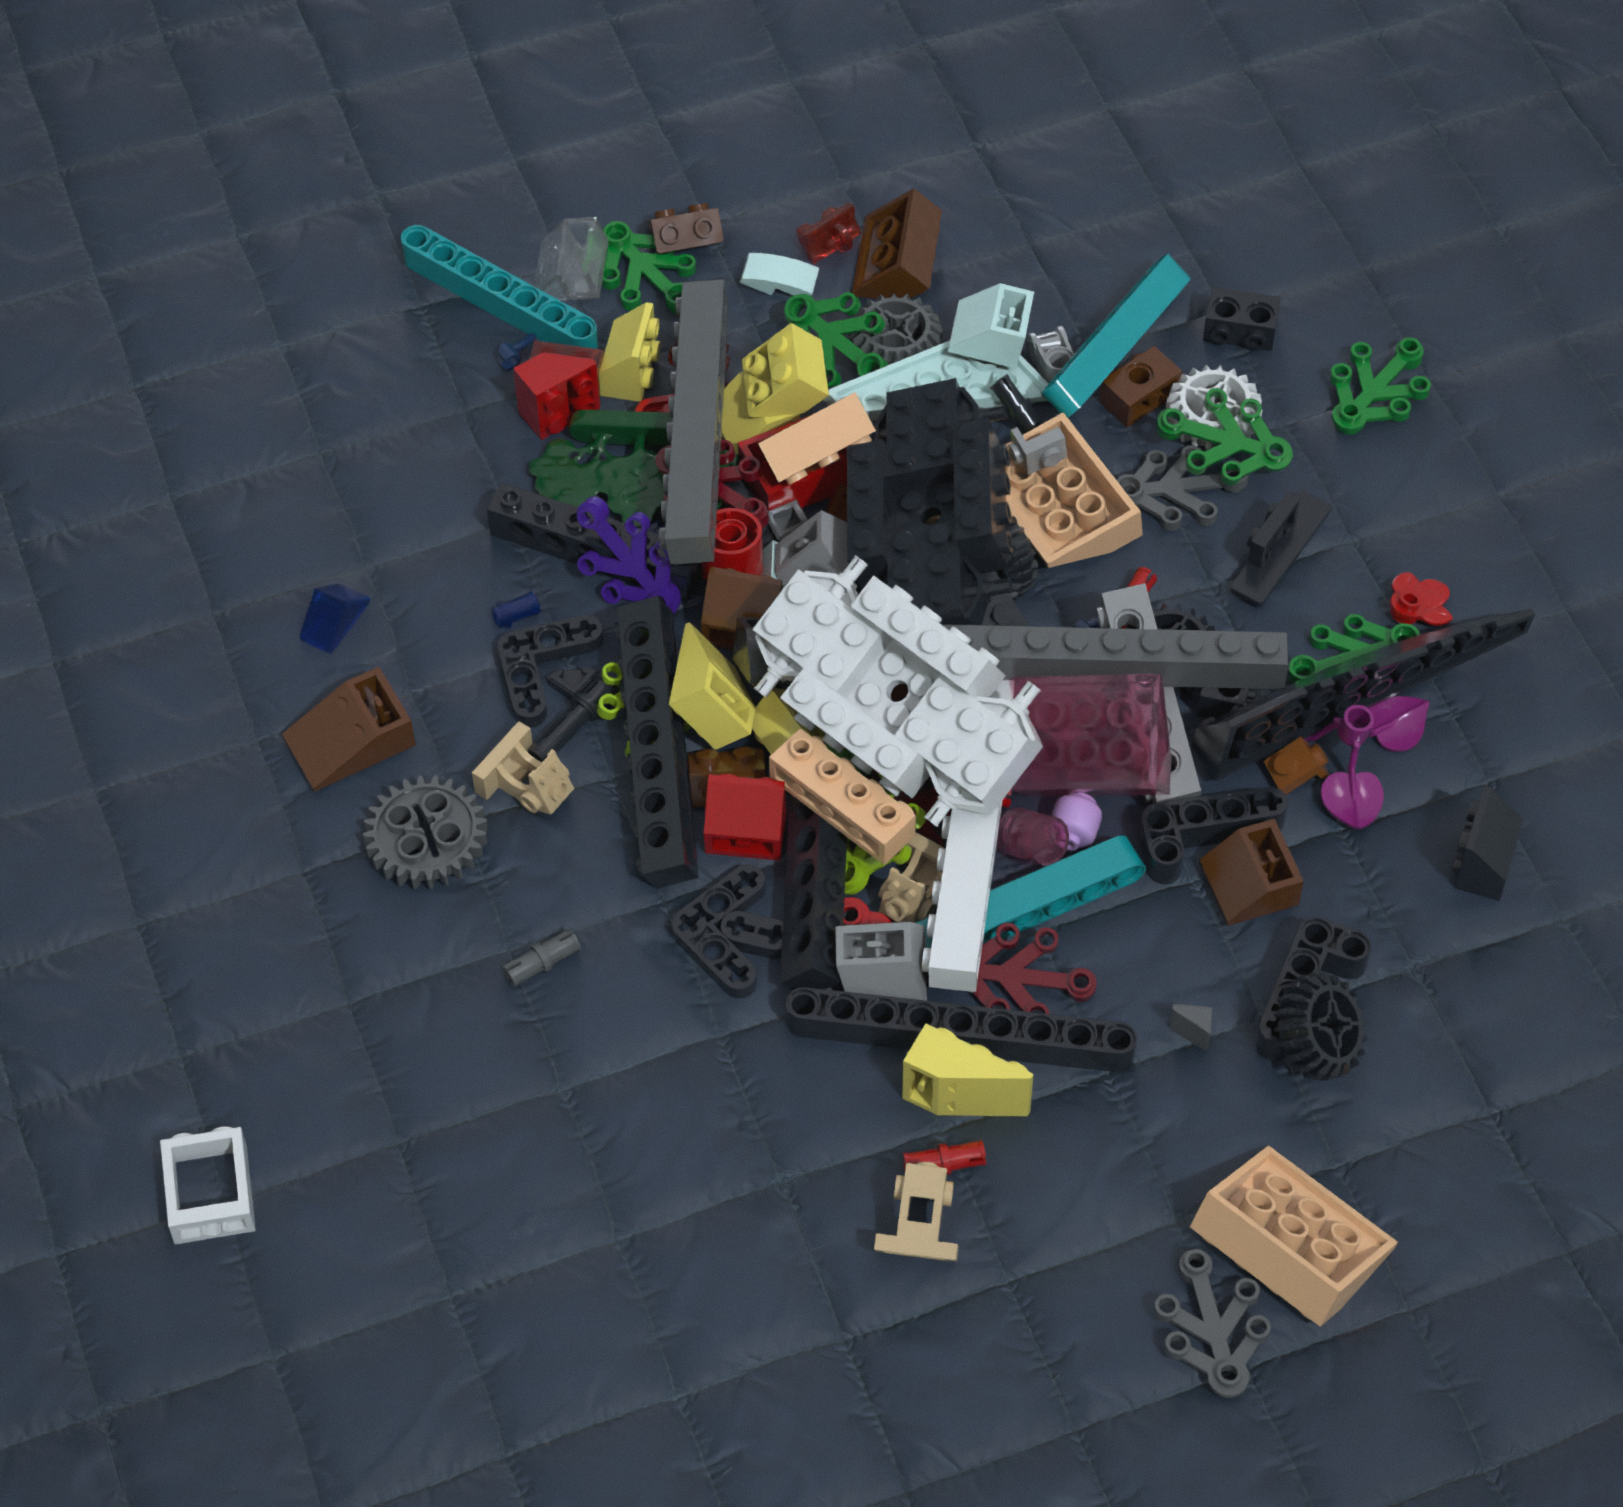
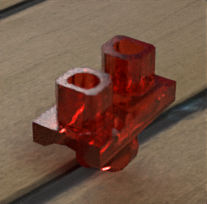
[796,202,861,264]

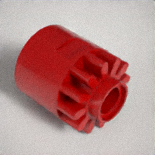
[701,508,763,586]

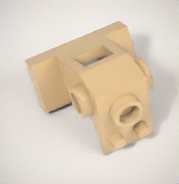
[472,721,574,815]
[878,832,946,923]
[874,1162,959,1262]

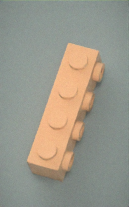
[769,728,916,865]

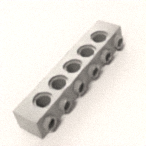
[1096,583,1201,804]

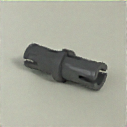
[502,928,581,988]

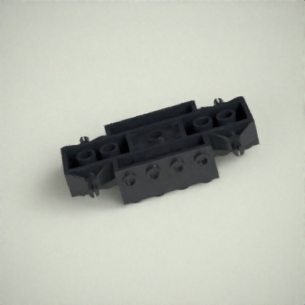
[847,378,1013,625]

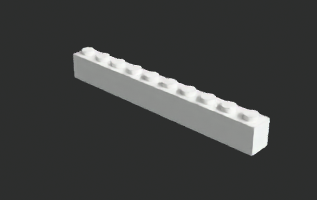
[922,680,1019,992]

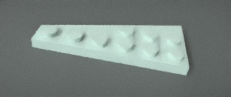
[824,341,1048,421]

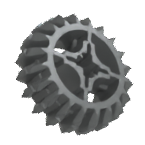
[848,292,943,372]

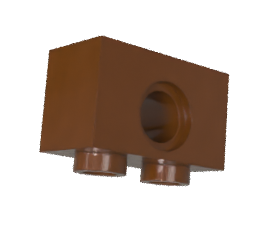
[1099,346,1182,428]

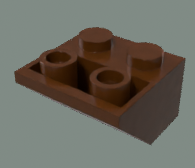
[701,566,783,650]
[1199,819,1304,926]

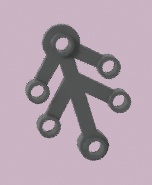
[1117,445,1249,531]
[1154,1249,1271,1398]

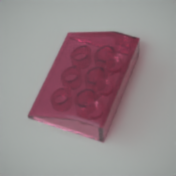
[1010,674,1171,796]

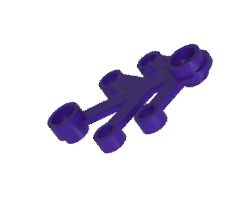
[577,497,681,614]

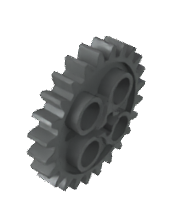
[363,775,488,889]

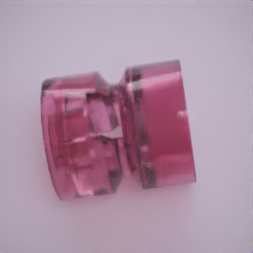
[997,807,1069,866]

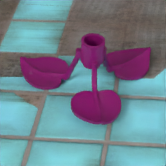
[1305,696,1429,829]

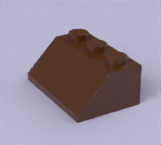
[852,188,942,299]

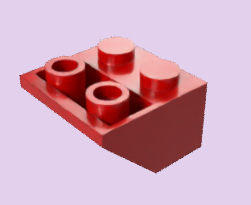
[513,352,600,440]
[704,774,786,861]

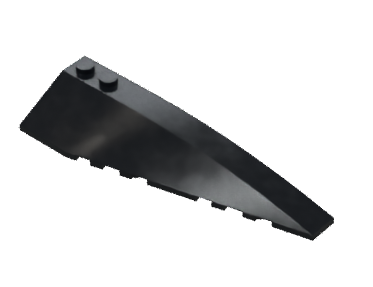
[1191,609,1535,782]

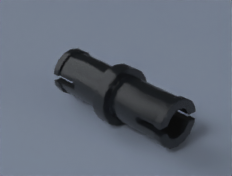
[989,374,1043,433]

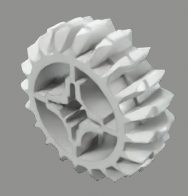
[1166,364,1262,450]

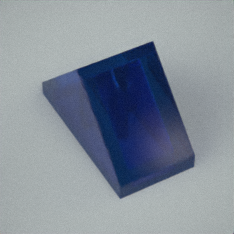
[300,583,370,654]

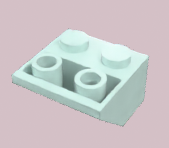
[948,283,1034,368]

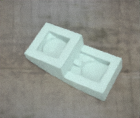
[740,253,819,296]

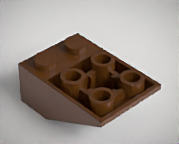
[282,666,416,792]

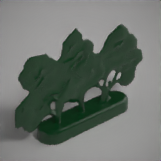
[528,410,739,527]

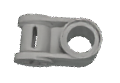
[1026,326,1074,384]

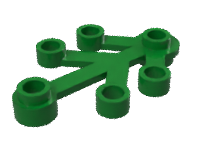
[600,221,696,314]
[785,292,888,390]
[1330,337,1431,435]
[1156,388,1293,485]
[1288,614,1421,683]

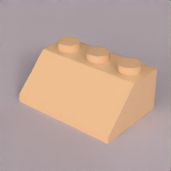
[758,392,876,485]

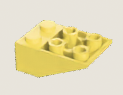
[669,622,756,750]
[902,1024,1034,1116]

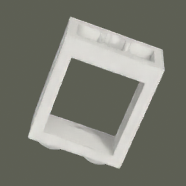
[160,1127,256,1244]

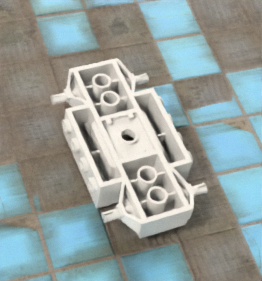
[752,555,1043,827]

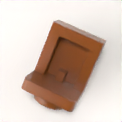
[1263,737,1330,795]

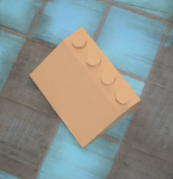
[1005,413,1143,568]
[1190,1145,1398,1327]

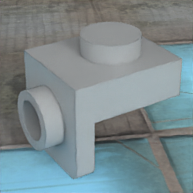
[1008,427,1067,475]

